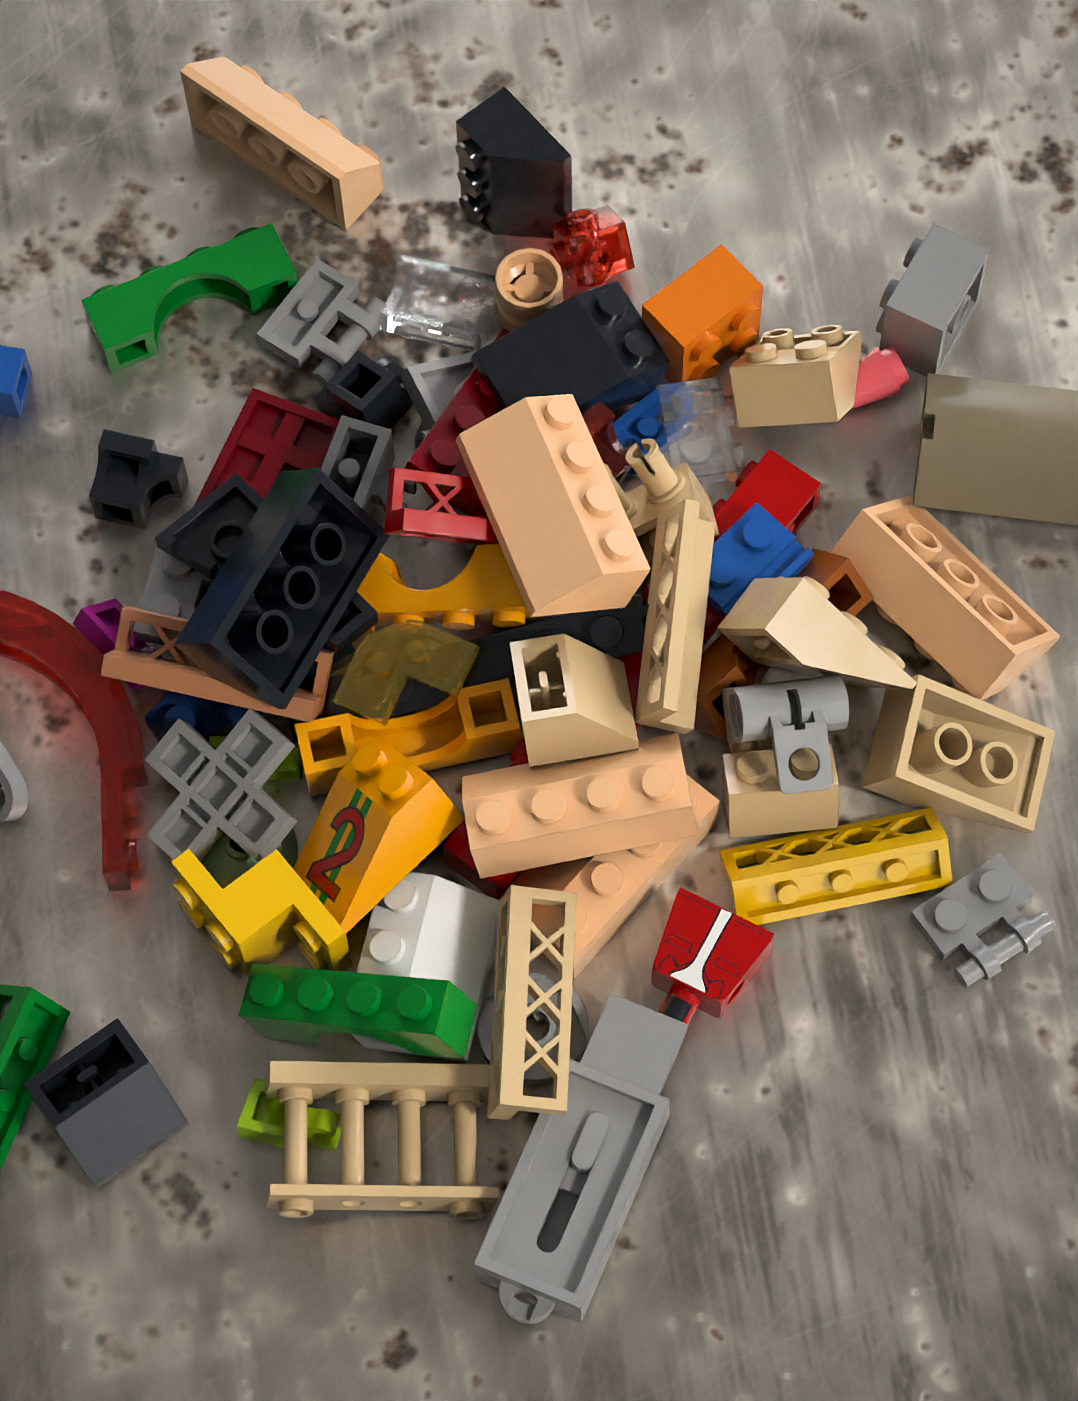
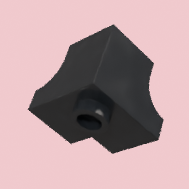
[314,351,414,429]
[89,429,189,530]

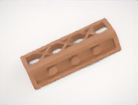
[101,606,334,722]

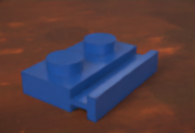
[707,503,814,617]

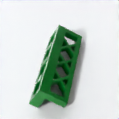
[0,984,71,1170]

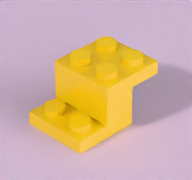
[171,849,353,978]

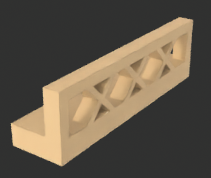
[635,498,716,734]
[487,885,577,1120]

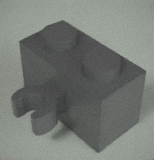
[320,415,417,517]

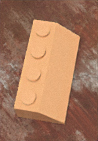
[180,57,384,231]
[455,394,651,617]
[830,495,1061,700]
[462,733,699,879]
[498,775,719,979]

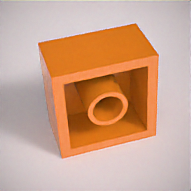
[642,244,763,393]

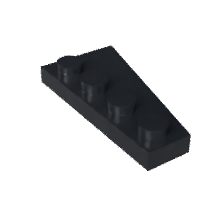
[155,473,379,655]

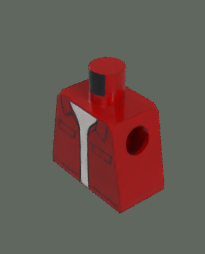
[651,887,775,1024]

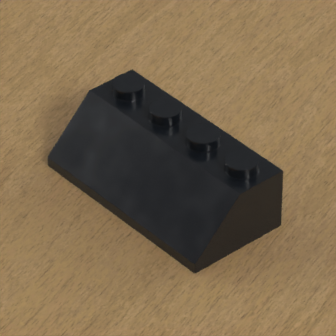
[174,467,390,709]

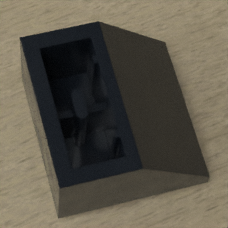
[23,1018,189,1190]

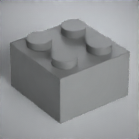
[876,223,990,377]

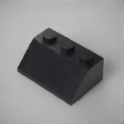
[455,86,573,240]

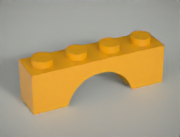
[357,544,544,634]
[294,678,521,796]

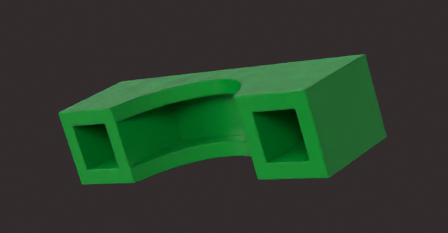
[81,223,298,374]
[238,964,477,1058]

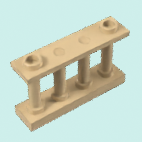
[265,1061,499,1220]

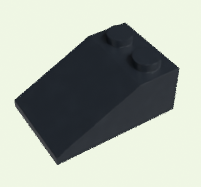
[471,280,671,421]

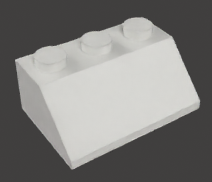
[352,872,499,1062]

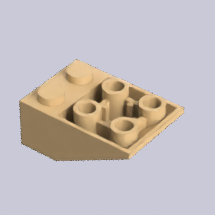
[717,576,917,689]

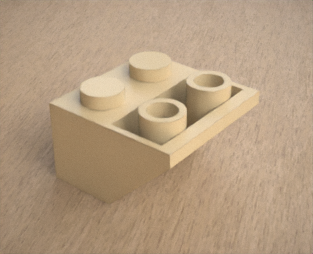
[729,325,862,428]
[510,634,639,767]

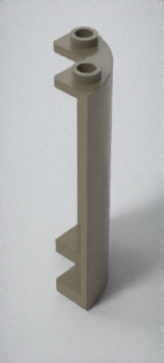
[913,373,1078,526]

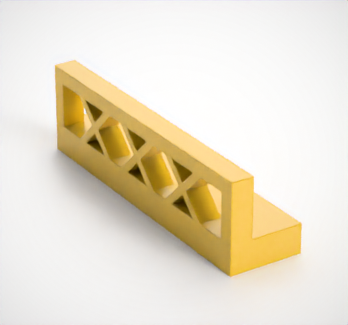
[719,807,953,925]

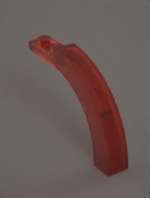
[0,589,151,891]

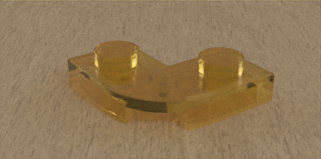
[333,619,480,726]

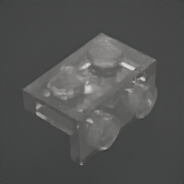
[380,255,497,352]
[658,377,745,493]

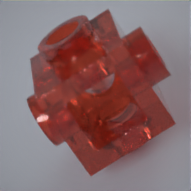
[549,205,635,287]

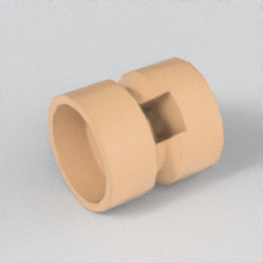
[495,248,563,332]

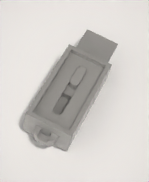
[474,993,689,1324]

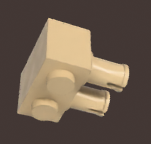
[603,438,719,570]
[722,740,839,838]

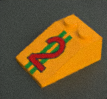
[293,734,465,934]

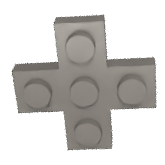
[145,709,298,862]

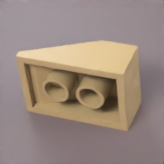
[863,674,1056,833]

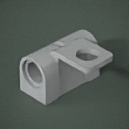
[721,675,849,794]

